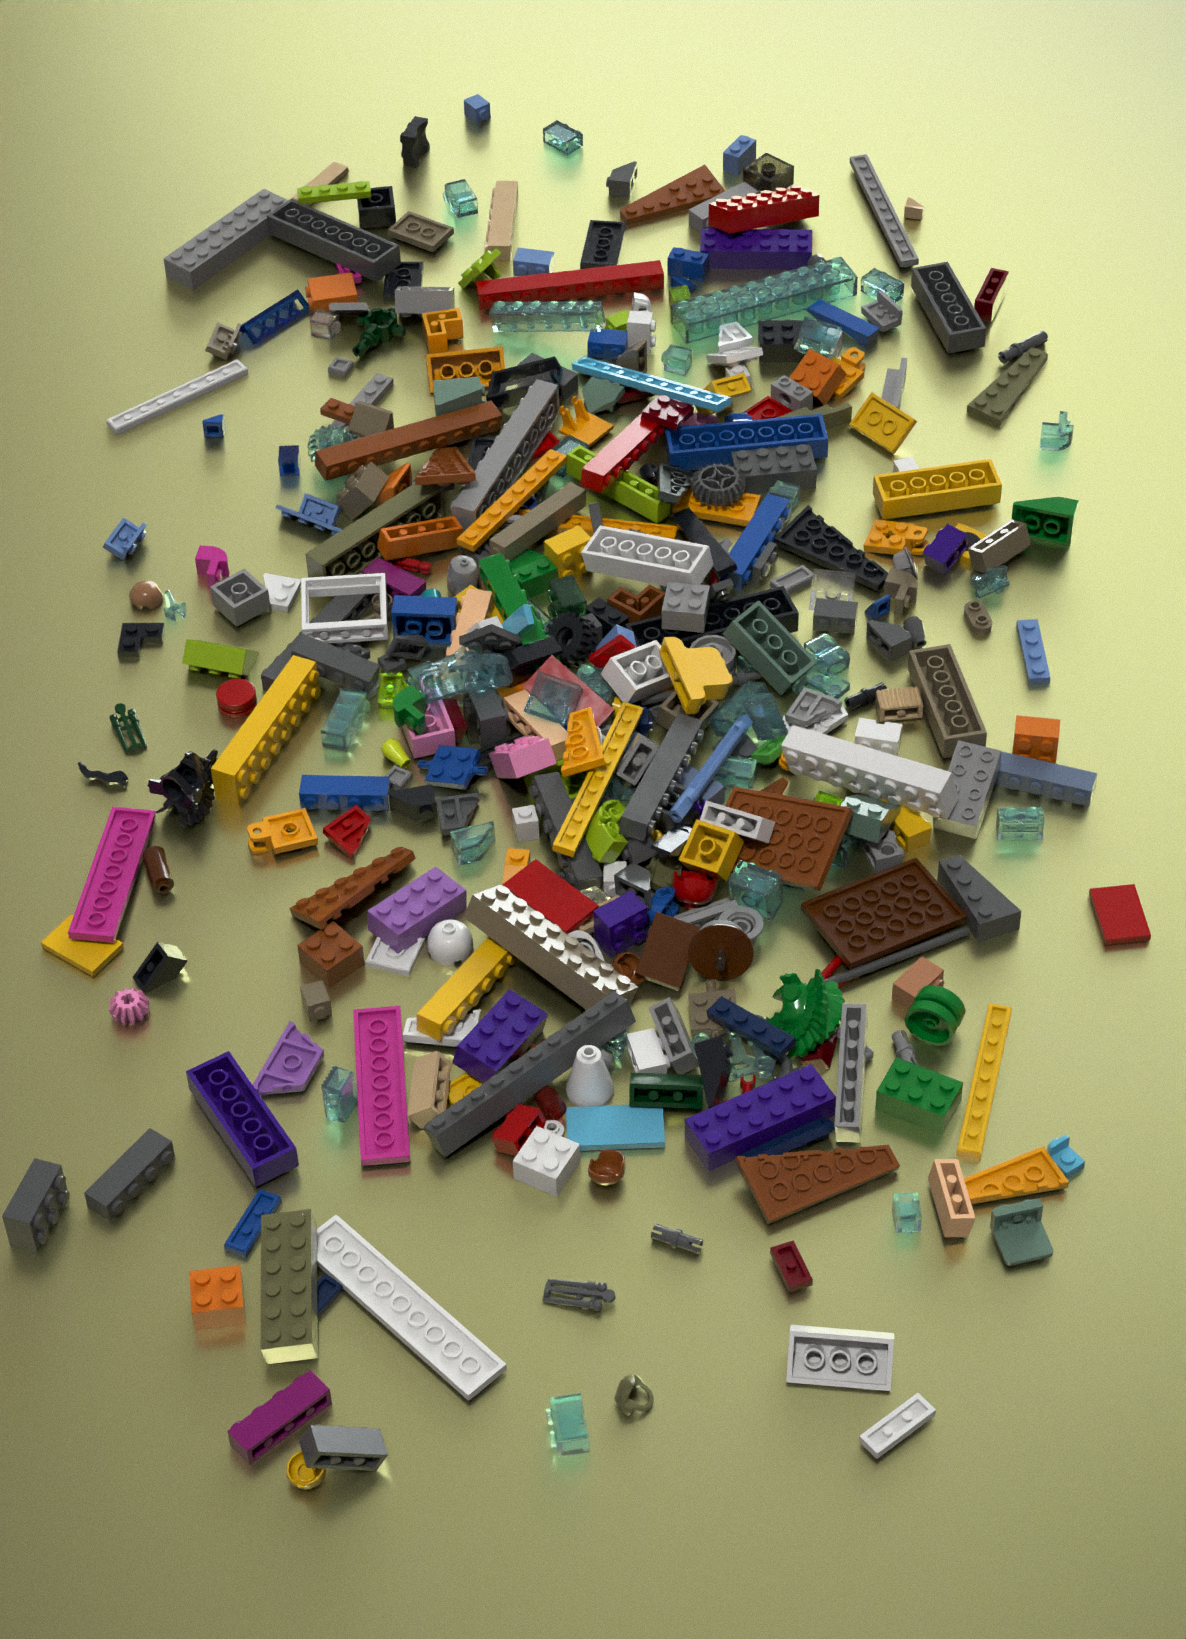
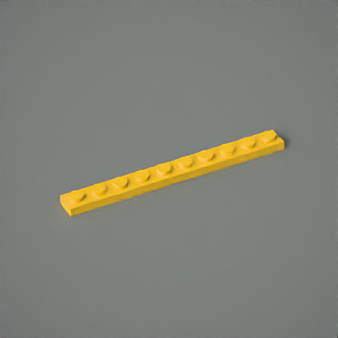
[552,701,644,857]

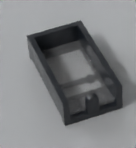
[486,356,563,410]

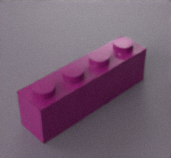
[227,1370,332,1465]

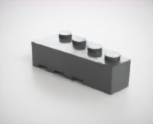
[937,855,1021,942]

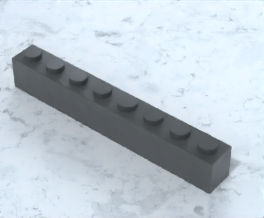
[261,574,378,691]
[619,713,705,841]

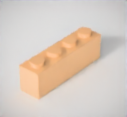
[503,689,568,760]

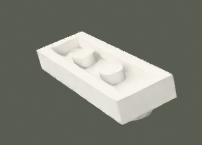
[859,1393,936,1459]

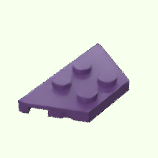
[253,1021,324,1095]

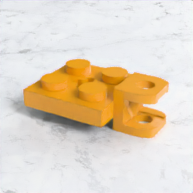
[830,347,866,400]
[863,519,929,555]
[247,808,318,854]

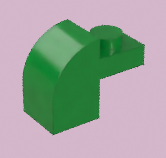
[393,685,426,735]

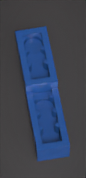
[807,299,880,347]

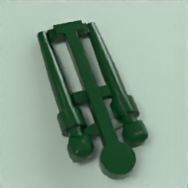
[109,703,147,754]

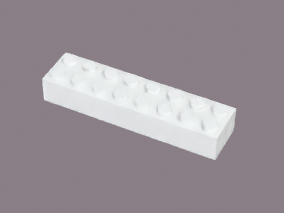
[781,725,959,819]

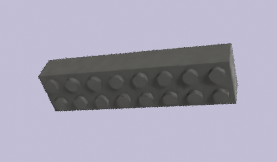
[266,199,401,282]

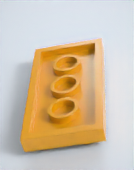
[673,486,761,526]

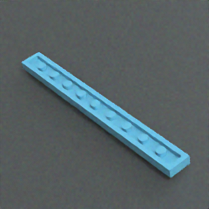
[572,356,731,412]

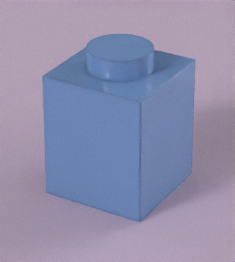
[464,94,491,124]

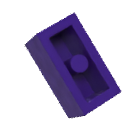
[923,523,970,575]

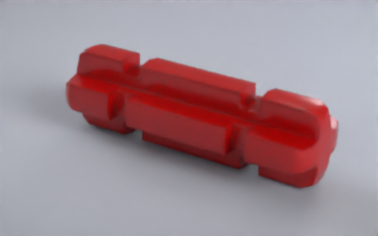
[392,557,432,575]

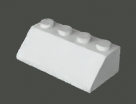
[786,1325,894,1391]

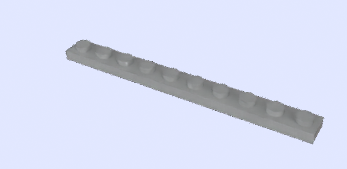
[849,154,919,267]

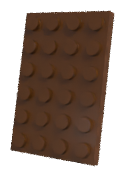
[801,858,967,969]

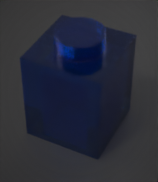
[278,445,301,476]

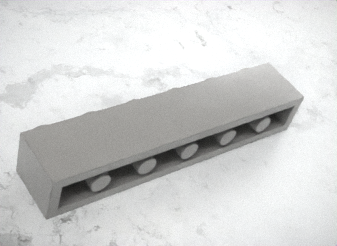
[834,1004,868,1142]

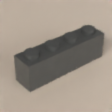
[291,634,380,696]
[84,1128,175,1221]

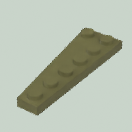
[967,347,1048,426]

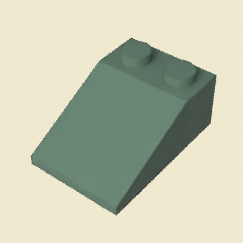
[840,794,901,843]

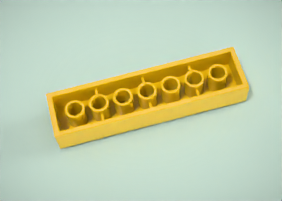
[211,655,321,806]

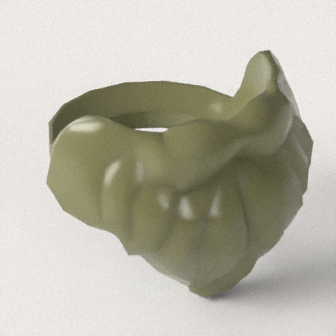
[615,1374,654,1416]

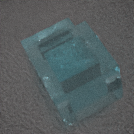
[1039,411,1074,451]

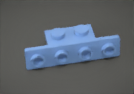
[276,493,343,535]

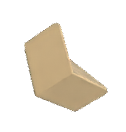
[904,197,925,220]

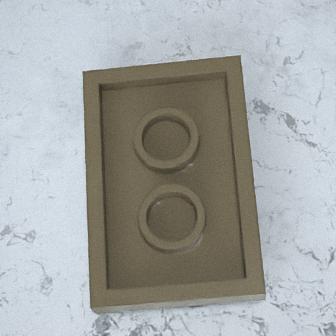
[388,211,454,252]

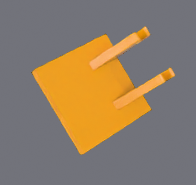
[558,396,614,448]

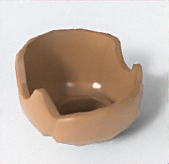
[129,581,164,610]

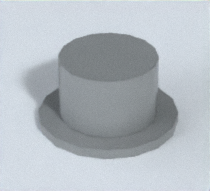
[718,906,764,946]

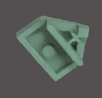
[582,377,625,415]

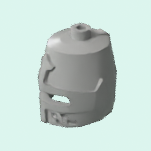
[447,555,479,595]

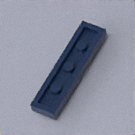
[707,996,796,1059]
[738,1117,835,1157]

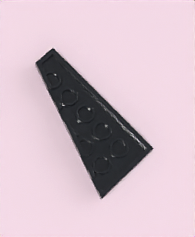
[774,505,888,591]

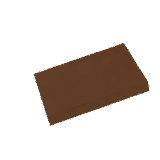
[634,911,700,991]

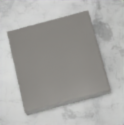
[329,302,371,316]

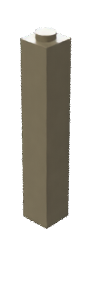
[489,482,586,561]

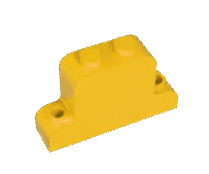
[659,637,733,714]

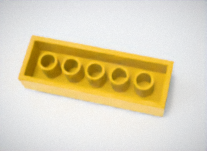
[873,459,1002,520]

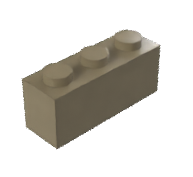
[968,519,1031,574]

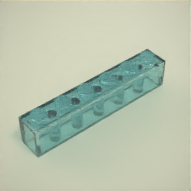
[489,301,606,332]

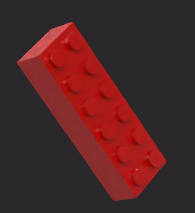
[708,185,820,233]

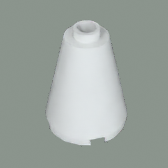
[566,1045,614,1107]

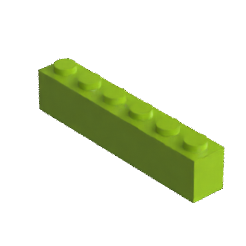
[566,445,671,523]

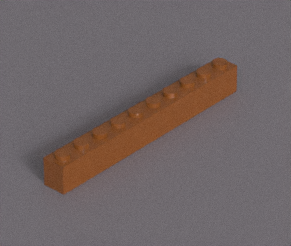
[315,401,503,481]

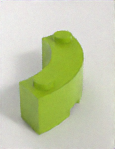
[585,800,628,863]

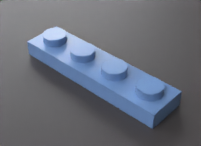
[1016,619,1051,685]

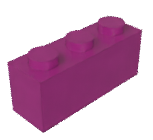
[362,558,426,600]

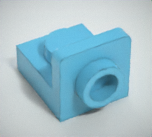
[1047,1134,1085,1178]

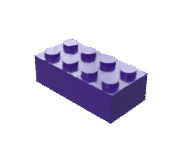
[452,989,548,1083]

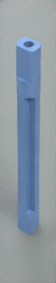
[668,714,753,823]

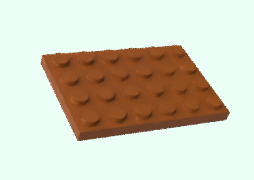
[725,786,853,891]

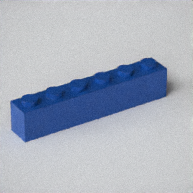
[719,493,792,590]

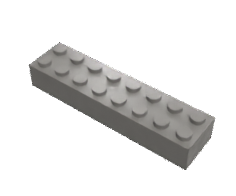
[164,189,289,290]

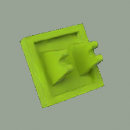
[458,247,502,289]

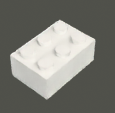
[601,640,673,704]

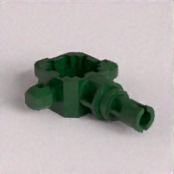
[352,307,406,358]

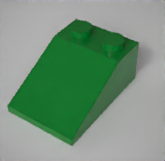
[1011,496,1079,547]
[509,549,558,599]

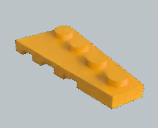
[561,707,606,777]
[964,1146,1069,1204]

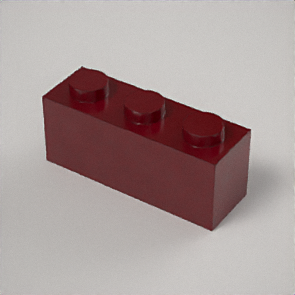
[974,268,1009,322]

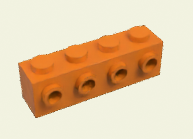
[377,516,463,561]

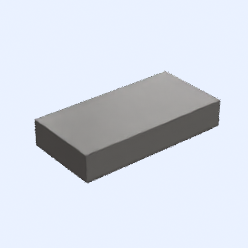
[770,565,816,594]

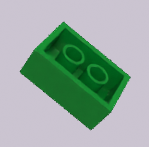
[875,1057,963,1135]

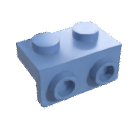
[103,518,147,561]

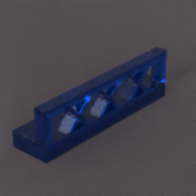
[239,289,309,344]

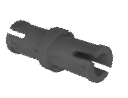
[651,1223,703,1255]

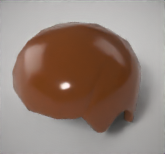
[612,952,644,986]
[588,1150,626,1186]

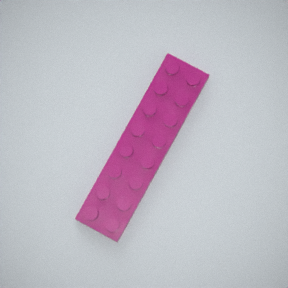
[68,806,156,943]
[353,1006,410,1166]

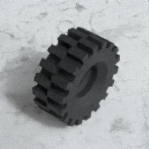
[544,611,598,668]

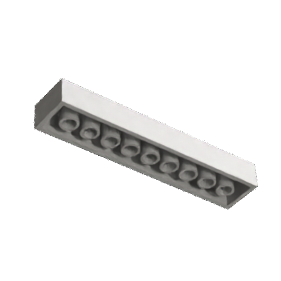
[451,379,560,533]

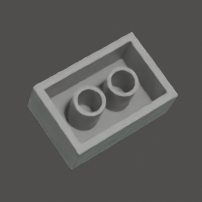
[395,286,455,317]

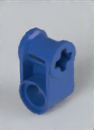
[647,887,679,924]

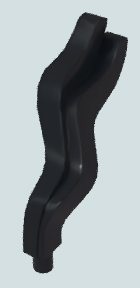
[77,762,128,788]

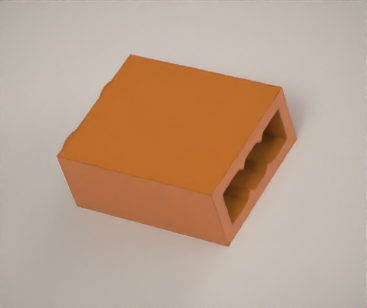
[305,272,358,316]

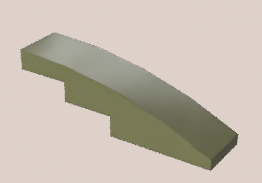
[777,402,852,429]

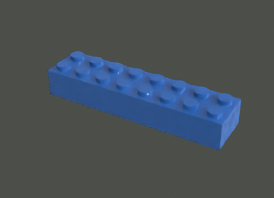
[665,414,828,470]

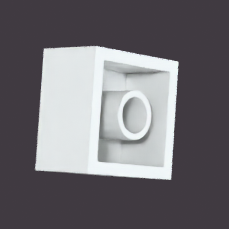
[513,1126,580,1197]

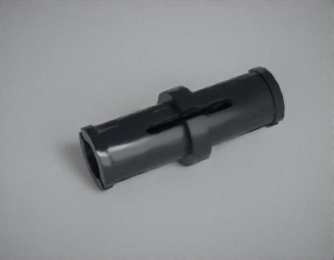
[844,682,887,711]

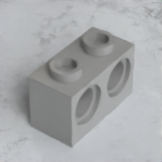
[860,828,904,874]

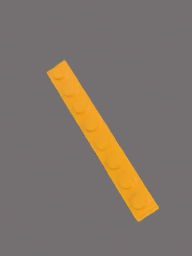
[457,449,567,552]

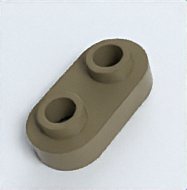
[964,601,992,635]

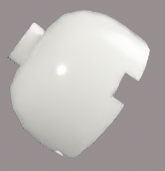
[427,919,474,966]

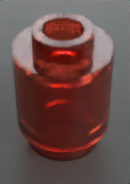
[536,1086,567,1120]

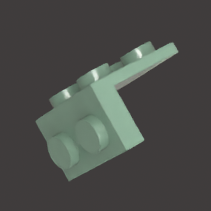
[990,1198,1053,1266]

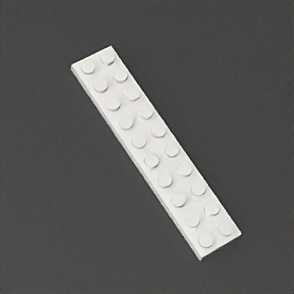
[317,1215,507,1401]

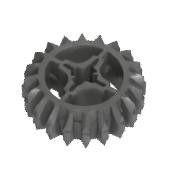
[691,462,746,508]

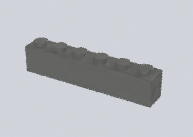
[529,772,603,893]

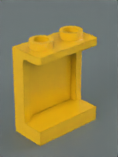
[695,373,752,416]

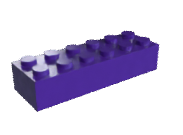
[700,228,812,270]
[186,1051,299,1187]
[685,1064,836,1172]

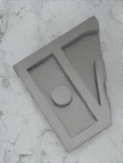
[785,687,842,728]

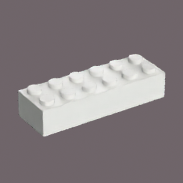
[581,525,714,587]

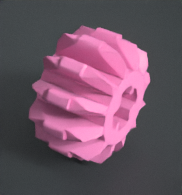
[109,987,149,1027]

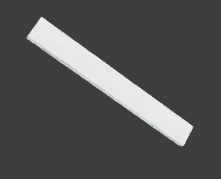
[106,359,248,435]

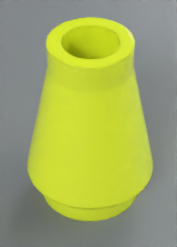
[381,738,412,769]

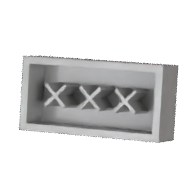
[933,740,1001,839]

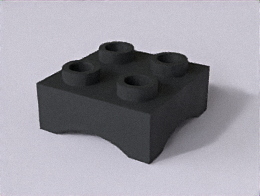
[400,116,430,168]

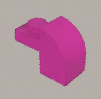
[195,545,230,589]

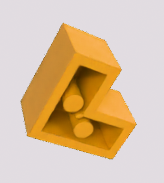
[422,308,464,354]

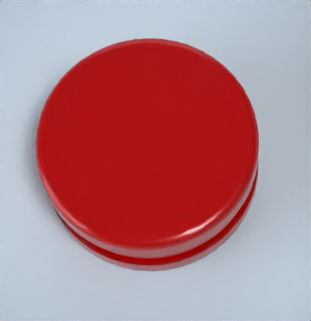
[216,679,257,718]

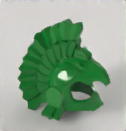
[766,969,845,1060]

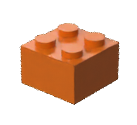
[789,348,847,405]
[1012,715,1061,764]
[189,1265,246,1331]

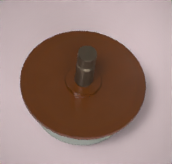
[688,920,754,981]

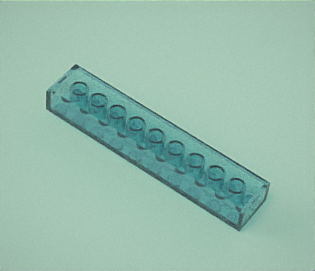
[671,257,858,344]

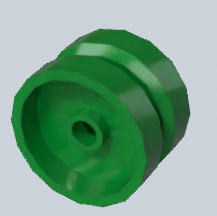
[904,985,966,1046]

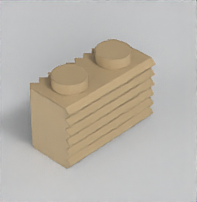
[875,686,923,722]

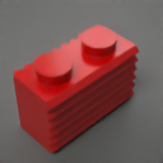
[491,1103,546,1156]

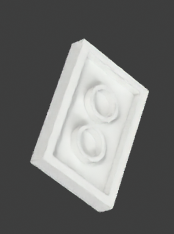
[706,347,763,367]

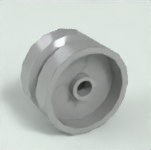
[690,635,736,676]

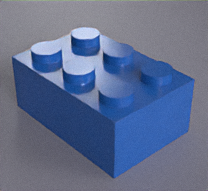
[391,595,458,646]

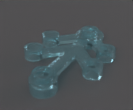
[692,1028,775,1082]

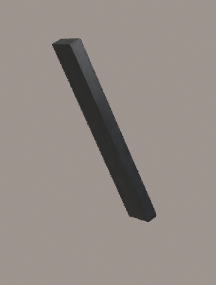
[671,507,738,577]

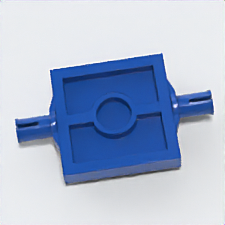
[418,745,488,790]

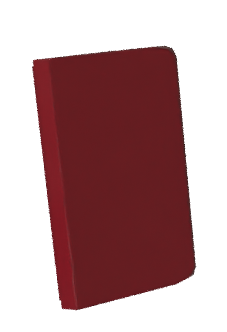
[442,698,467,744]
[801,1031,838,1069]

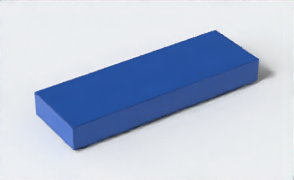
[224,1189,282,1258]

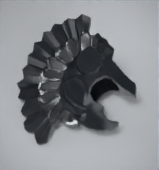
[147,749,218,827]

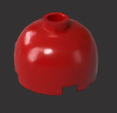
[672,871,718,909]

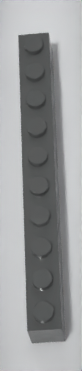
[424,991,636,1157]

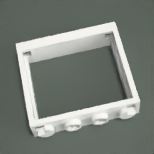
[301,573,388,644]

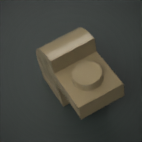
[884,568,918,615]

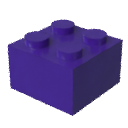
[593,891,648,958]

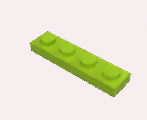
[297,181,371,204]

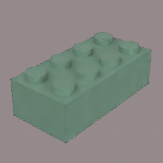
[723,600,817,695]

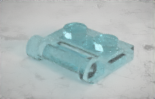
[792,664,850,699]

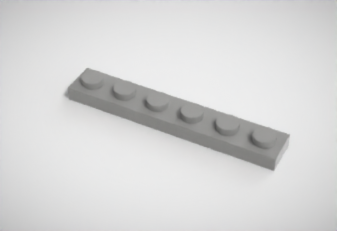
[317,373,394,448]

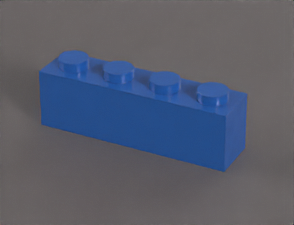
[299,775,391,811]

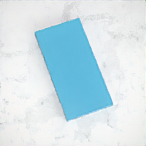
[566,1105,665,1151]

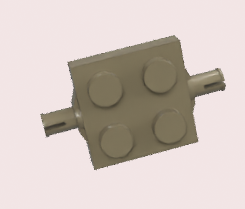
[688,979,736,1038]

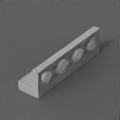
[882,358,907,410]
[648,898,739,933]

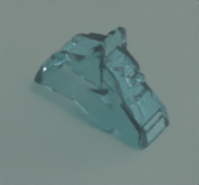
[417,646,513,704]

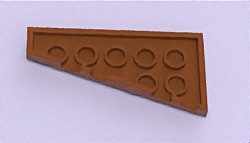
[620,164,725,225]
[415,447,476,486]
[289,847,416,930]
[735,1145,900,1224]

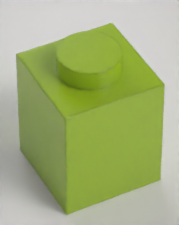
[605,310,629,331]

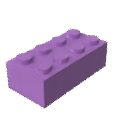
[367,866,467,953]

